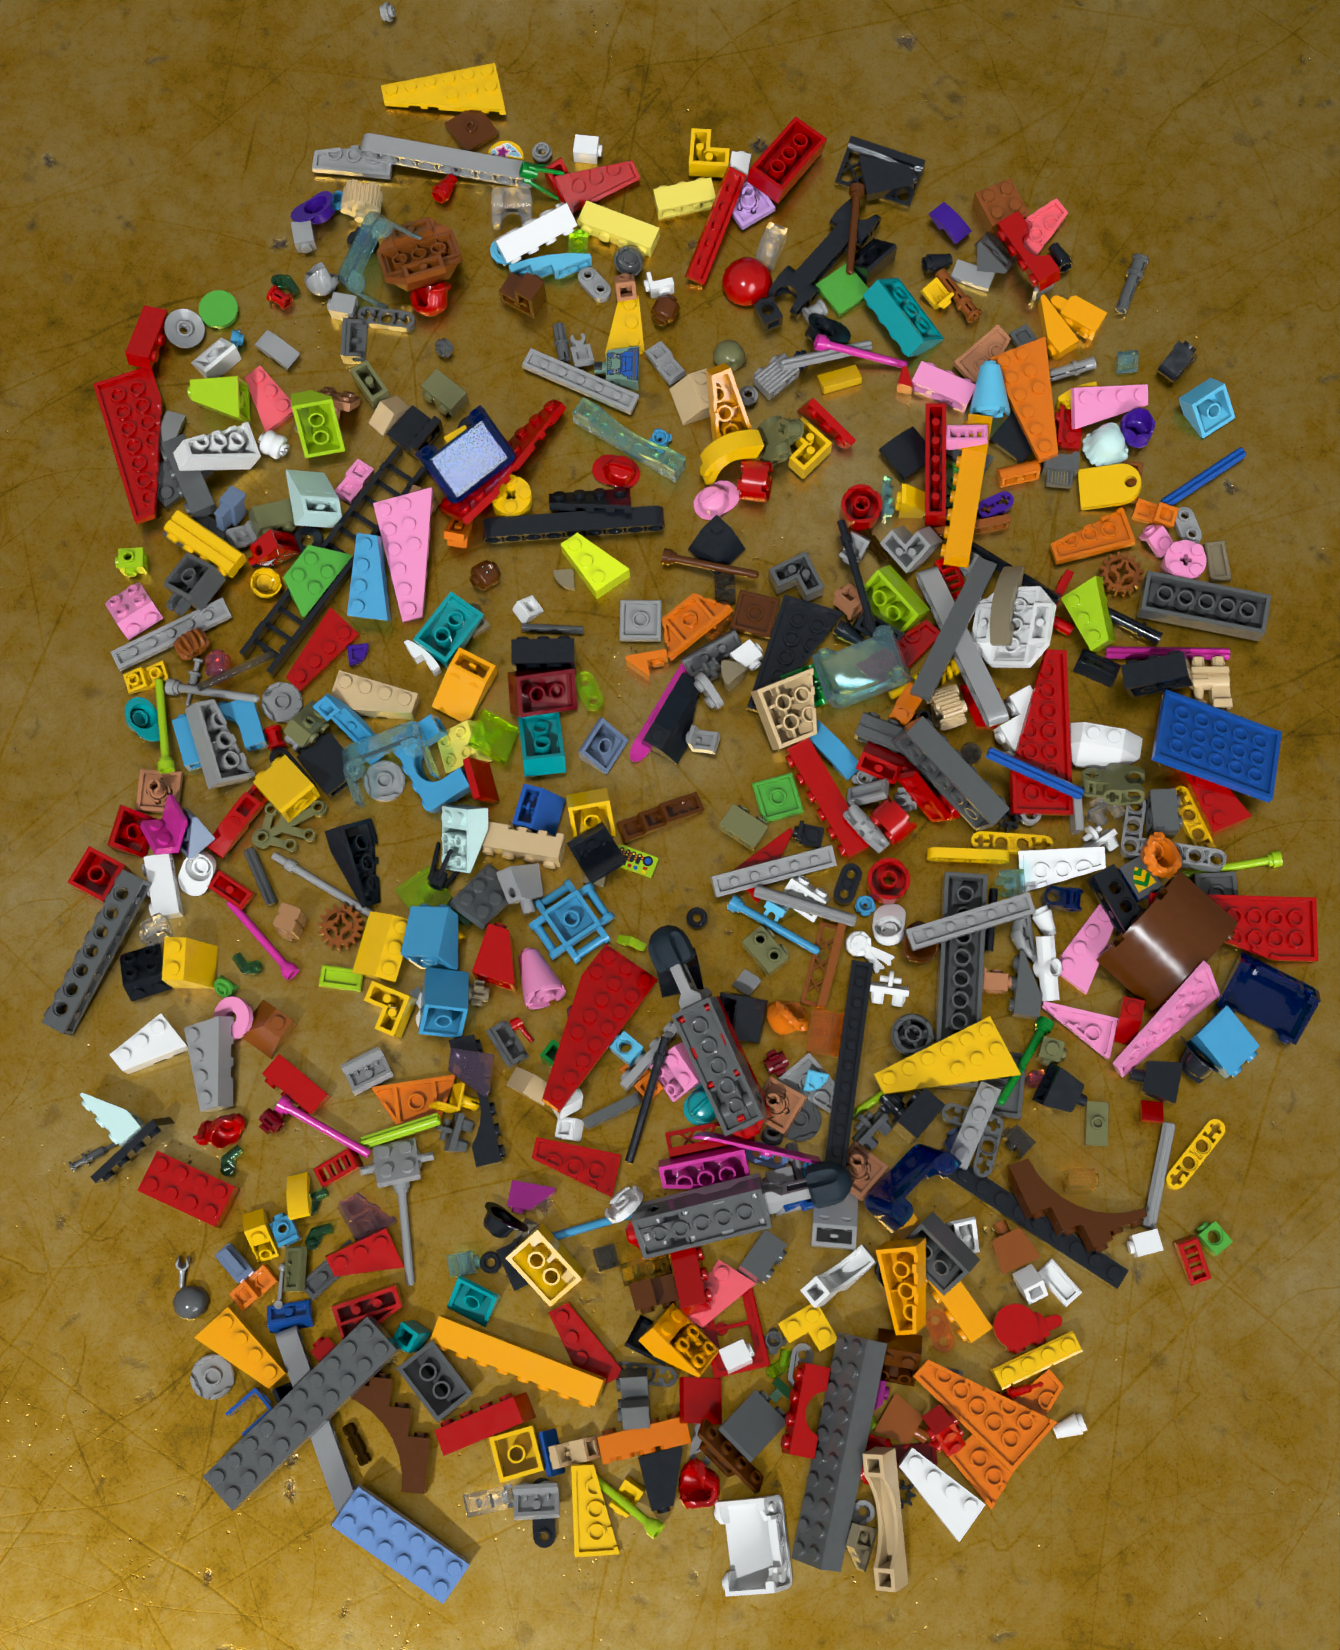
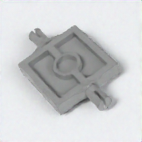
[360,1138,434,1188]

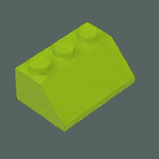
[291,390,345,459]
[864,565,930,636]

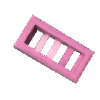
[946,425,988,450]

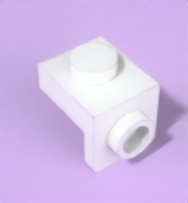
[643,272,674,298]

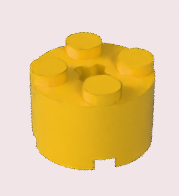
[492,474,533,517]

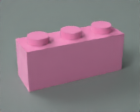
[911,361,976,413]

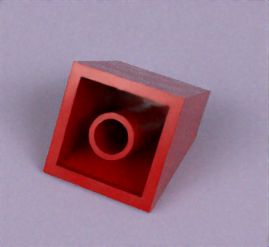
[472,922,518,992]

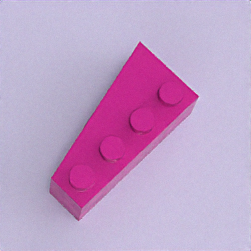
[658,1145,751,1189]

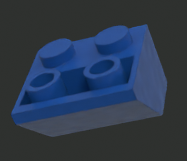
[512,784,566,837]

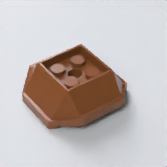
[376,217,463,292]

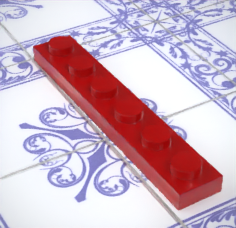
[685,166,747,286]

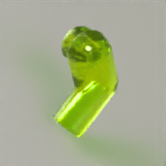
[766,1349,792,1379]

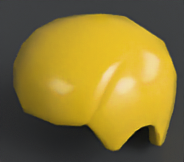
[250,567,282,598]

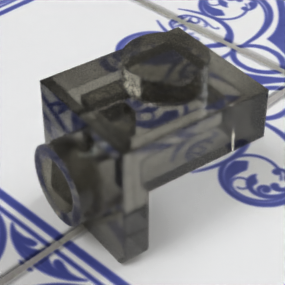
[714,573,736,605]

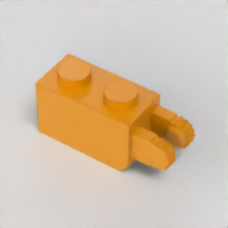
[1050,295,1107,340]

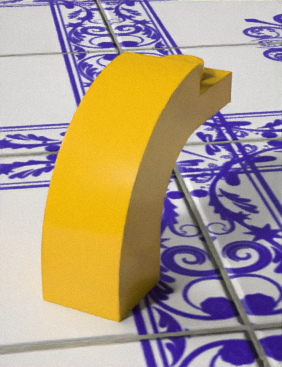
[700,429,764,485]

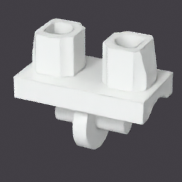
[1082,825,1119,852]
[870,970,909,1007]

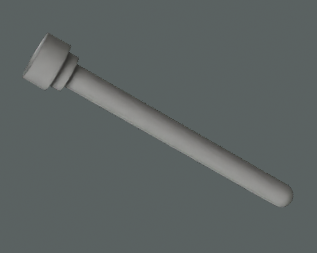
[165,678,259,703]
[392,1181,415,1286]

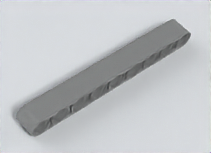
[360,133,534,188]
[916,566,1009,728]
[275,1325,355,1513]

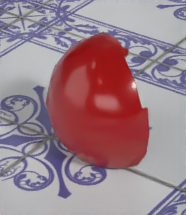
[722,257,773,306]

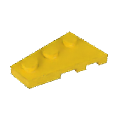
[605,295,645,358]

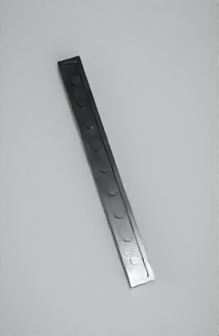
[824,960,873,1167]
[930,1148,1129,1289]

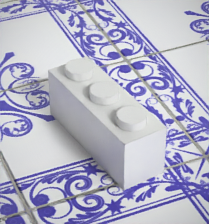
[142,854,184,922]

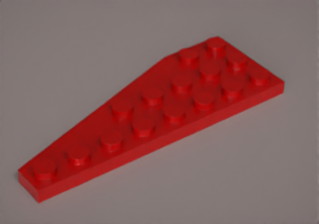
[93,368,163,525]
[438,399,566,525]
[1009,649,1073,816]
[1148,893,1319,962]
[542,944,658,1113]

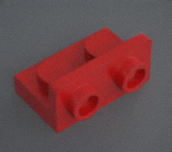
[1054,405,1082,452]

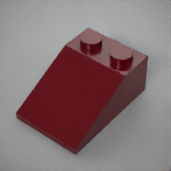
[508,668,577,718]

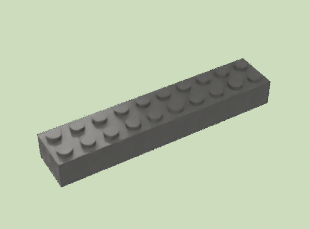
[932,871,988,1091]
[203,1316,402,1511]
[791,1332,887,1572]

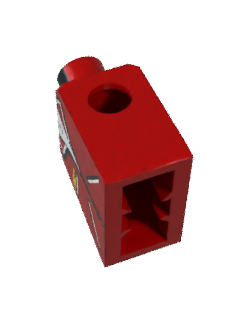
[248,529,301,568]

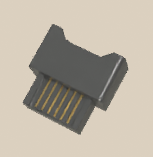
[1042,451,1080,489]

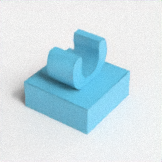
[764,901,789,922]

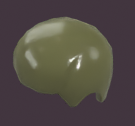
[713,340,745,371]

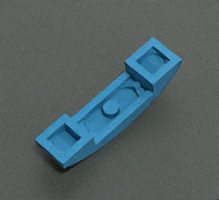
[312,694,386,765]
[809,719,859,781]

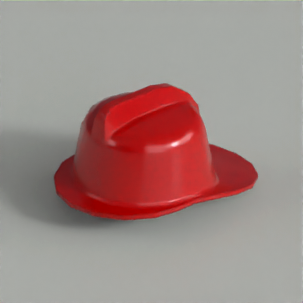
[592,454,640,488]

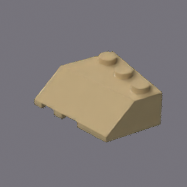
[750,668,817,750]

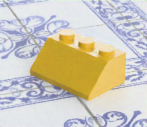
[352,911,408,985]
[506,1223,586,1307]

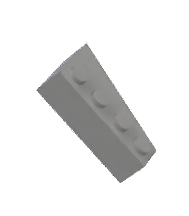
[185,699,256,789]
[184,1016,234,1112]

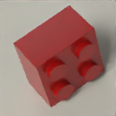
[67,846,131,904]

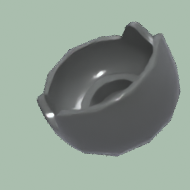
[614,245,644,276]
[173,1285,210,1320]

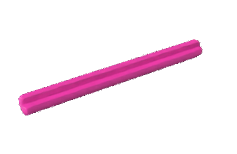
[1105,646,1230,660]

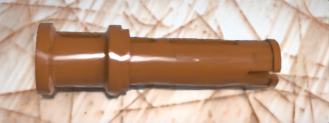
[935,268,982,323]

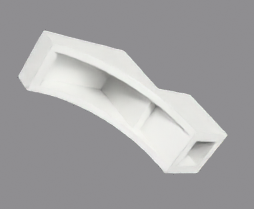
[993,685,1033,757]
[800,1244,878,1308]

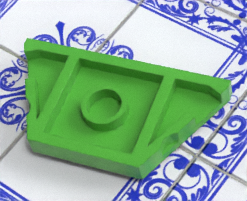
[282,545,352,618]

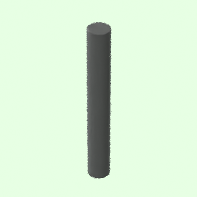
[521,623,584,634]

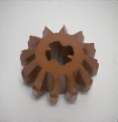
[173,628,210,660]

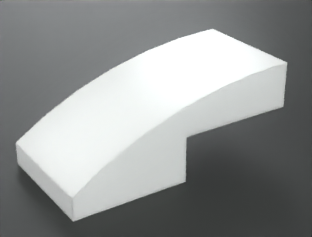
[404,640,442,676]

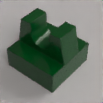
[769,1377,791,1403]

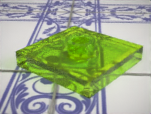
[467,709,519,764]
[394,865,453,911]

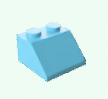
[1178,378,1236,438]

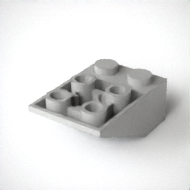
[810,1193,858,1250]

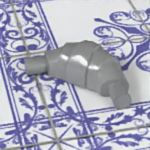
[1011,915,1037,964]

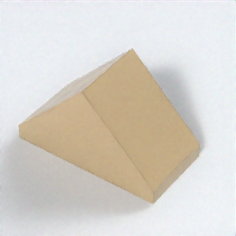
[369,396,410,437]
[506,1066,547,1106]

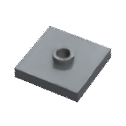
[620,600,662,642]

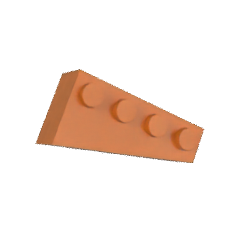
[597,1412,692,1465]

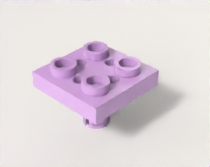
[732,181,775,230]

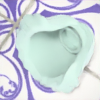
[1082,422,1129,467]

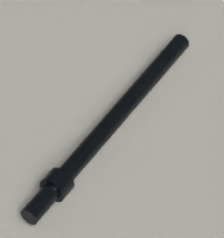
[837,519,878,635]
[625,1036,670,1163]

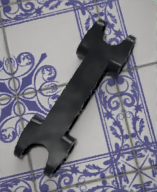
[768,199,882,316]

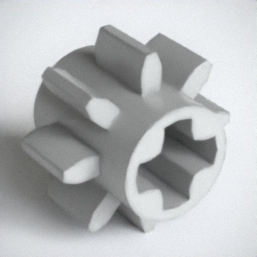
[894,787,917,812]

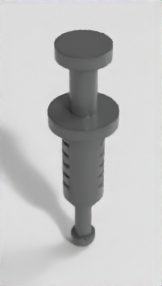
[68,1142,118,1172]

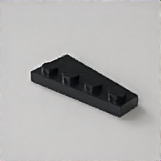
[549,487,632,513]
[91,1117,175,1183]

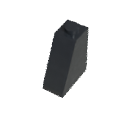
[859,156,917,201]
[638,1445,683,1514]

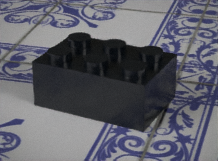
[511,635,577,674]
[1121,650,1194,699]
[892,1088,945,1145]

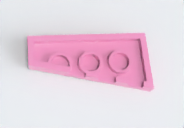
[1071,384,1148,429]
[1059,904,1114,995]

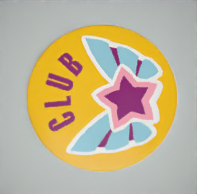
[487,141,524,161]

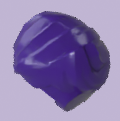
[1120,407,1155,448]

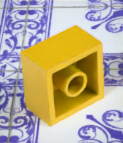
[489,1425,545,1483]

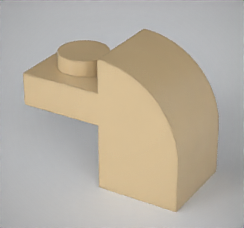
[548,1435,600,1470]

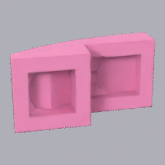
[334,459,374,505]

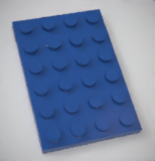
[1151,689,1282,803]

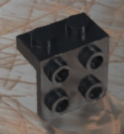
[567,822,626,883]
[120,944,172,1002]

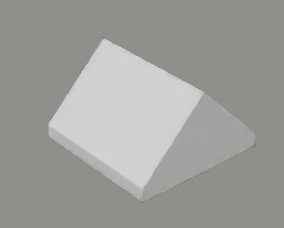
[191,337,241,378]

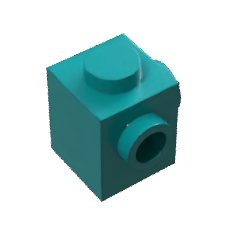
[393,1320,431,1353]

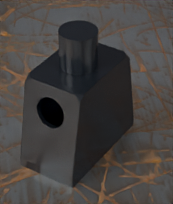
[1129,1061,1183,1106]
[1032,1062,1088,1112]

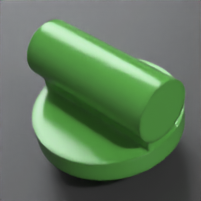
[214,975,239,998]

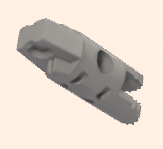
[843,804,890,853]

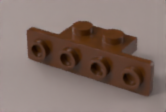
[697,1419,764,1494]

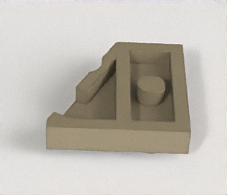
[846,1523,878,1572]

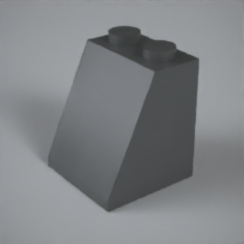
[718,1390,786,1463]

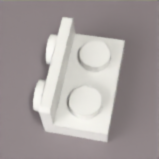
[783,875,831,922]

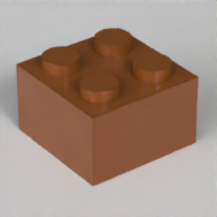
[972,178,1028,237]

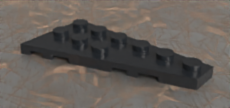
[747,594,843,713]

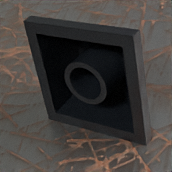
[688,515,746,577]

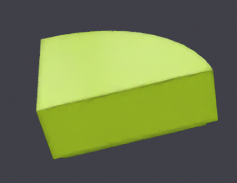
[616,935,647,951]

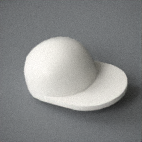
[178,851,217,896]
[872,904,906,946]

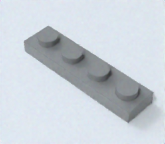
[946,1081,1001,1170]

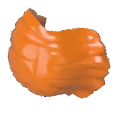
[1140,831,1182,878]
[766,1000,809,1035]

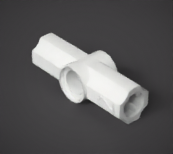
[1033,935,1062,1001]

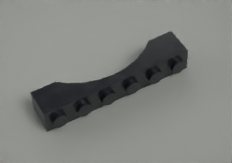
[449,1034,506,1169]

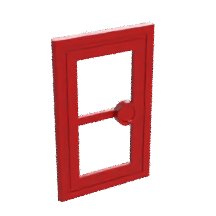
[703,1287,771,1379]

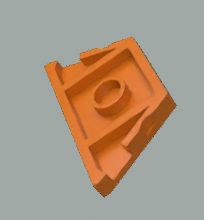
[661,593,733,661]
[372,1075,456,1125]

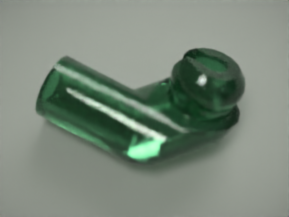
[271,274,300,296]
[232,953,262,975]
[220,1144,244,1177]
[309,1186,329,1217]
[305,1223,334,1250]

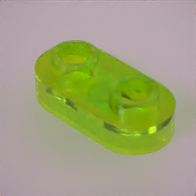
[575,671,604,711]

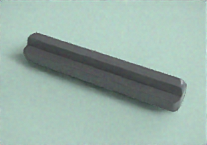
[244,847,277,906]

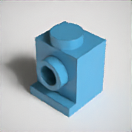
[269,1212,302,1249]

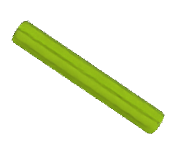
[359,1113,441,1148]

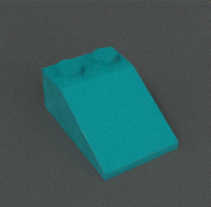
[413,592,484,669]
[518,712,566,777]

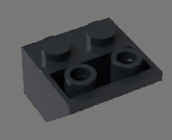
[719,991,768,1043]

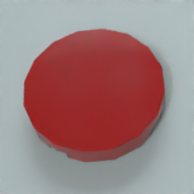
[993,1303,1038,1349]

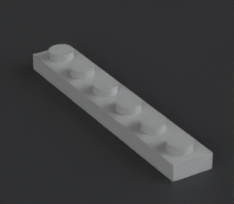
[522,348,639,415]
[111,597,233,672]
[710,845,837,897]
[906,892,1036,951]
[620,987,712,1092]

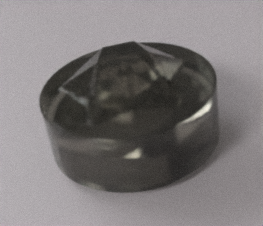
[960,742,982,764]

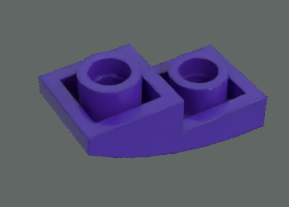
[928,202,972,244]

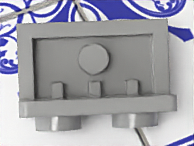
[341,1047,394,1096]
[513,1481,560,1520]

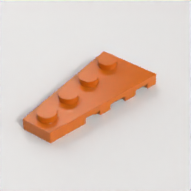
[1050,507,1136,565]

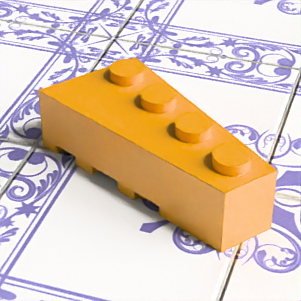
[706,363,752,442]
[876,1238,926,1335]
[194,1307,288,1389]

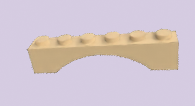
[862,1446,909,1592]

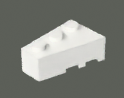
[110,1013,188,1074]

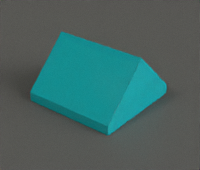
[447,1275,501,1327]

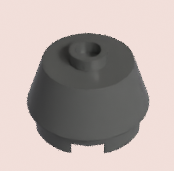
[891,1014,934,1056]

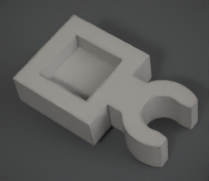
[570,333,594,368]

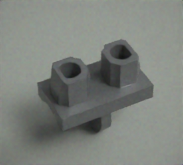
[852,1110,893,1150]
[435,1113,474,1152]

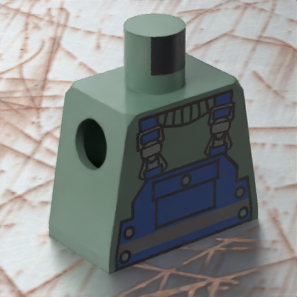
[594,346,639,390]

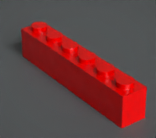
[925,403,946,526]
[785,738,871,861]

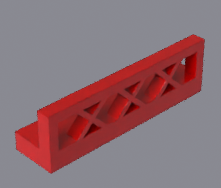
[665,1122,755,1158]

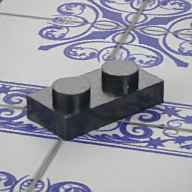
[496,1241,529,1291]

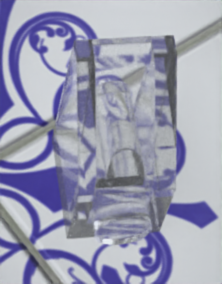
[755,222,787,273]
[139,913,173,946]
[463,1484,514,1518]

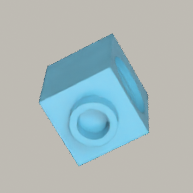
[610,1031,645,1068]

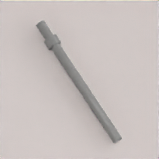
[271,851,375,917]

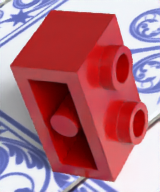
[922,1404,965,1458]

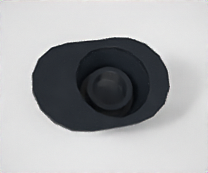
[805,313,851,343]
[1180,1036,1220,1083]
[483,1202,529,1238]

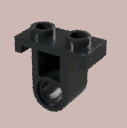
[1157,340,1198,384]

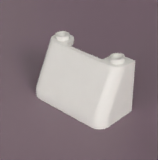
[714,1495,793,1597]

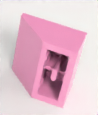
[650,1042,701,1102]

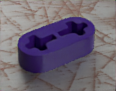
[977,491,1014,519]

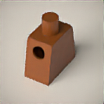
[990,1219,1040,1276]
[873,1393,928,1444]

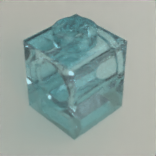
[446,1250,481,1278]

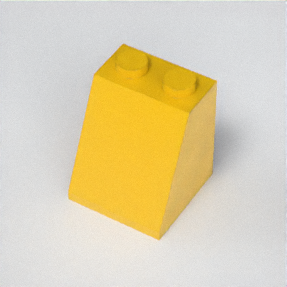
[253,755,320,823]
[162,937,218,989]

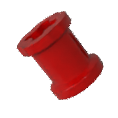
[266,285,293,311]
[263,725,287,751]

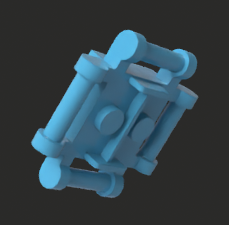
[528,879,615,964]

